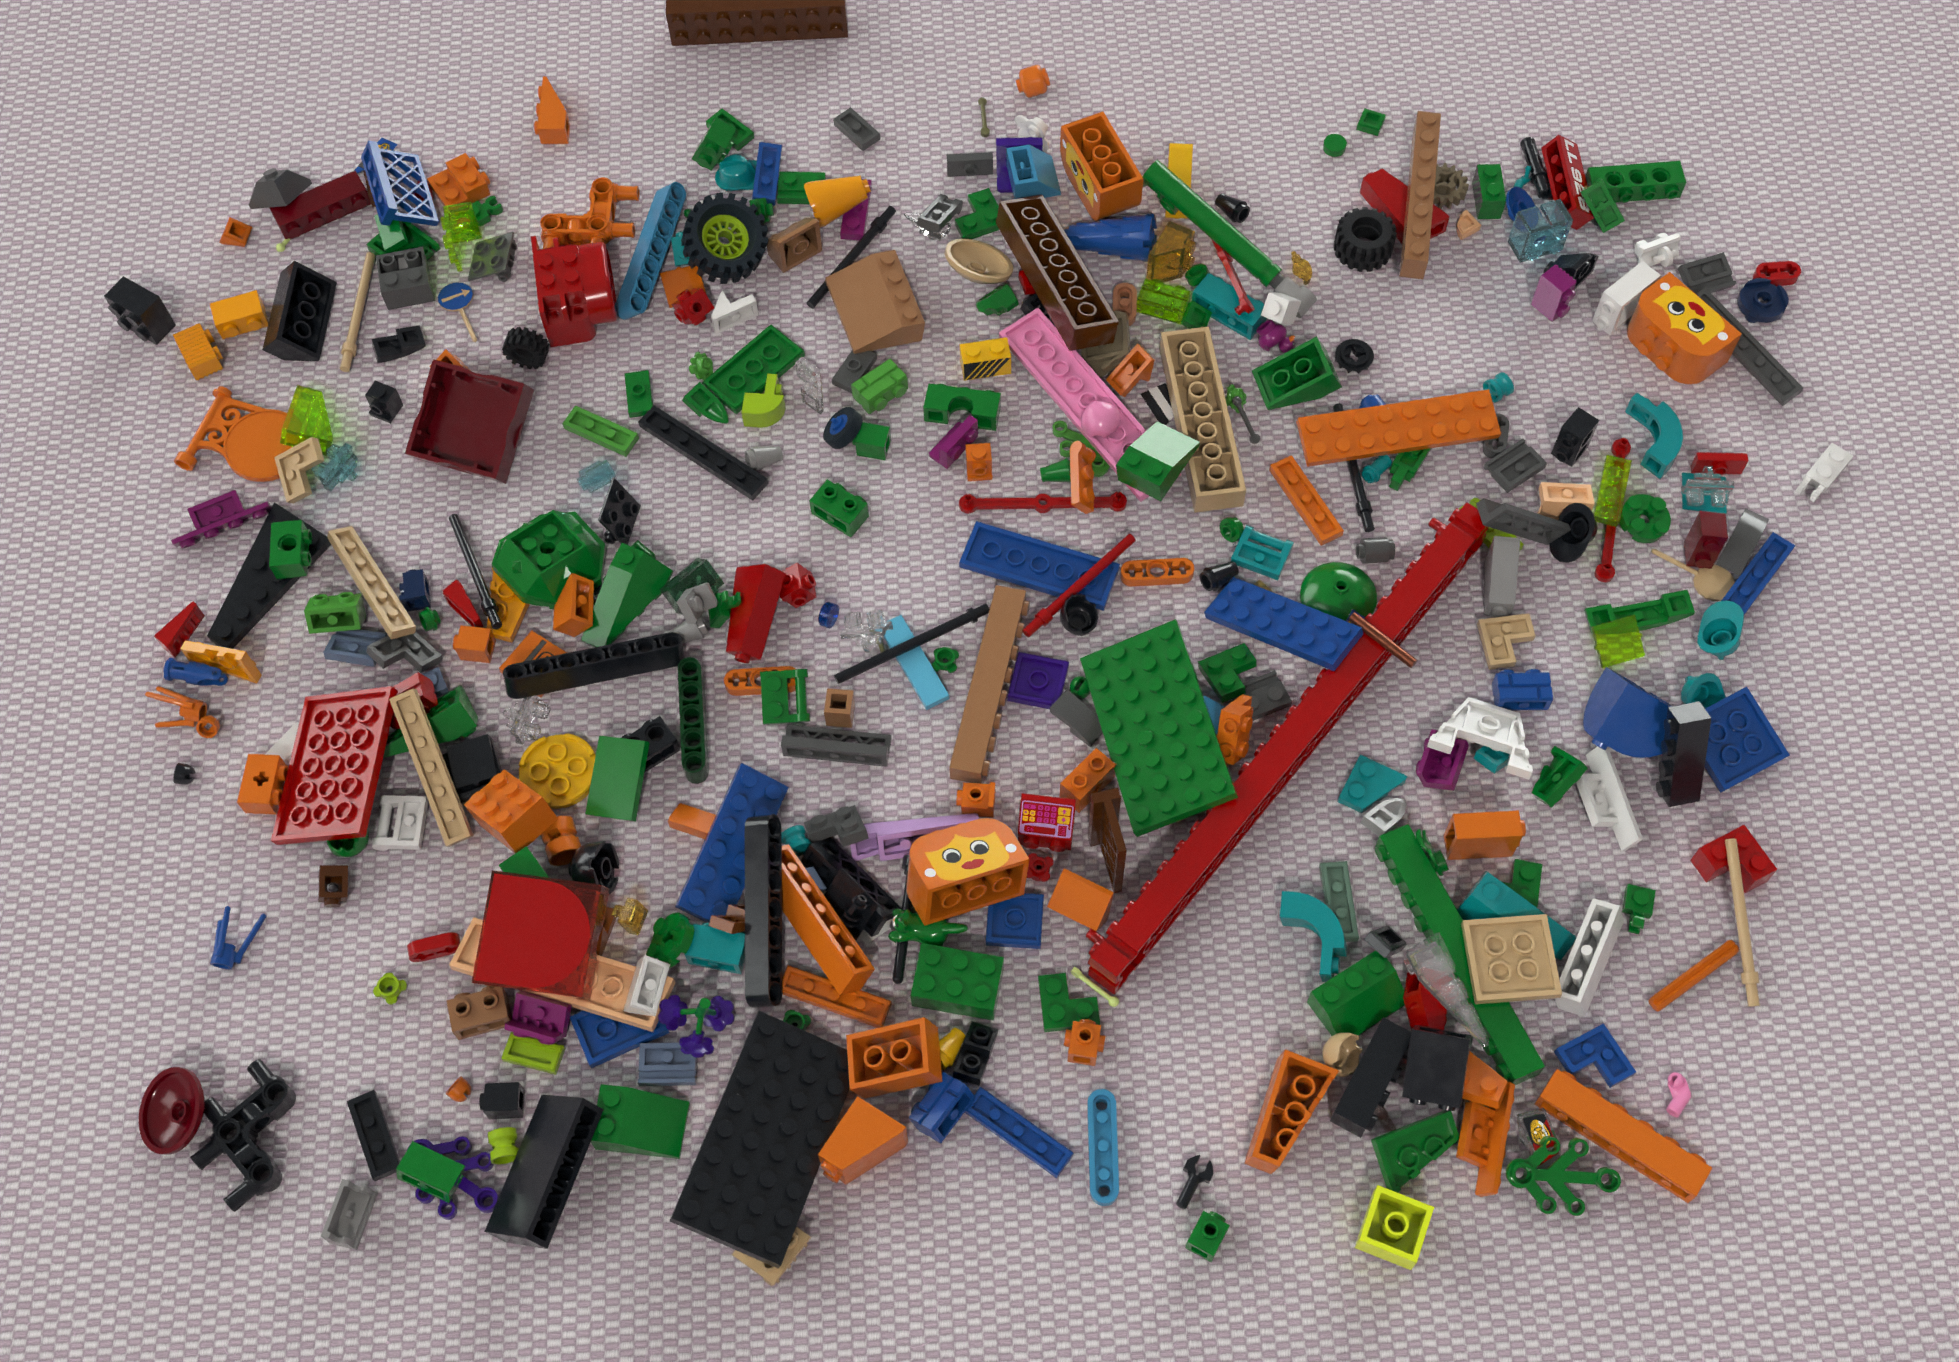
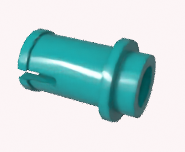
[1362,455,1392,483]

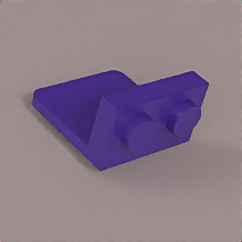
[996,137,1043,193]

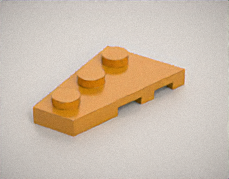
[487,568,530,643]
[180,640,262,684]

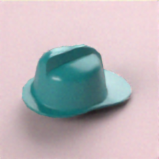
[715,154,757,191]
[1697,600,1744,660]
[1681,673,1726,708]

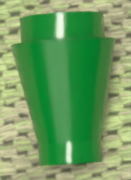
[1040,458,1071,482]

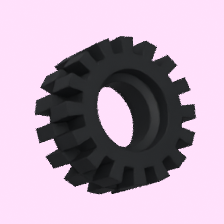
[502,327,550,369]

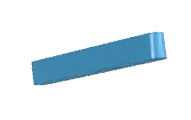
[615,182,686,320]

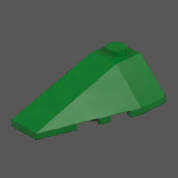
[581,543,673,647]
[383,685,478,758]

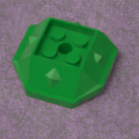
[492,510,606,610]

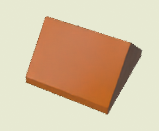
[1047,868,1114,931]

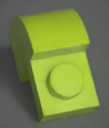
[741,374,786,428]

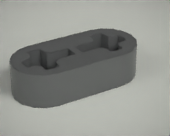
[1483,414,1509,459]

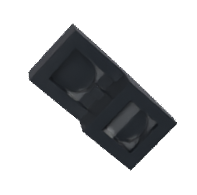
[372,325,426,363]

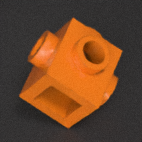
[1064,1019,1105,1066]

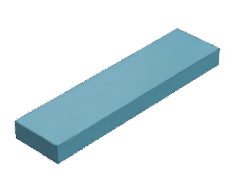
[878,615,949,710]

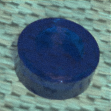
[818,601,839,629]

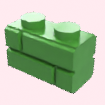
[851,358,908,414]

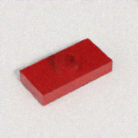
[1690,452,1749,475]

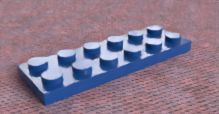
[959,521,1120,611]
[1204,577,1363,671]
[675,763,789,923]

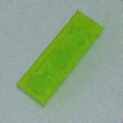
[1594,455,1632,527]

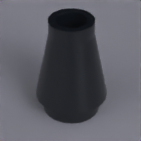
[1215,193,1250,223]
[1200,561,1239,591]

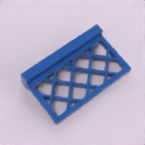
[361,140,439,226]

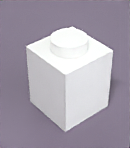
[1261,292,1301,324]

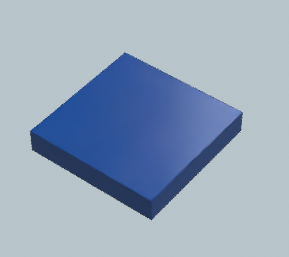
[986,893,1044,949]

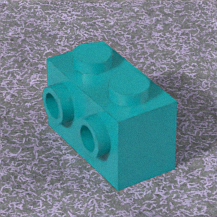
[684,923,745,975]

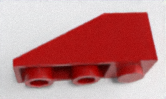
[1403,967,1451,1030]

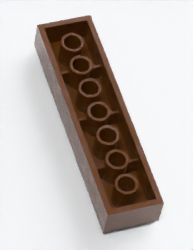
[666,0,848,46]
[996,195,1119,351]

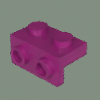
[929,415,979,469]
[1416,729,1469,791]
[504,990,572,1045]

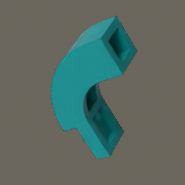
[1625,393,1683,479]
[1280,891,1347,982]

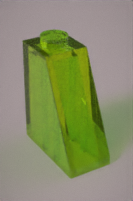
[280,385,333,457]

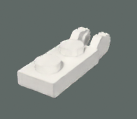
[1796,443,1853,503]

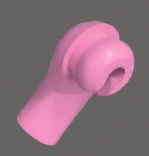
[1666,1072,1691,1118]

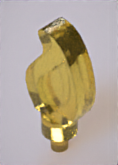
[1291,251,1312,285]

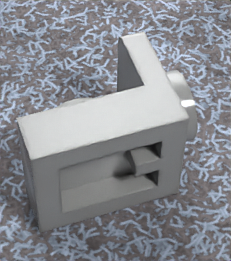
[677,582,718,624]

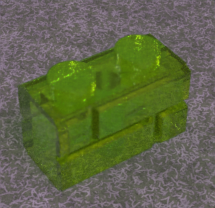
[1136,279,1191,325]

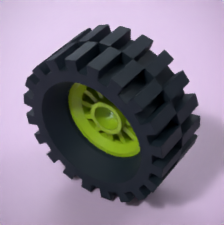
[681,192,768,284]

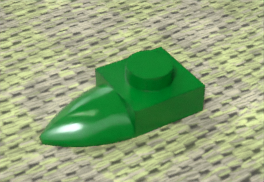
[682,382,729,424]

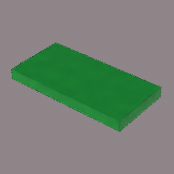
[702,325,805,415]

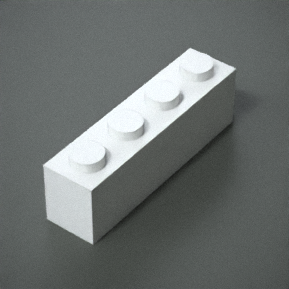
[1555,898,1624,1017]

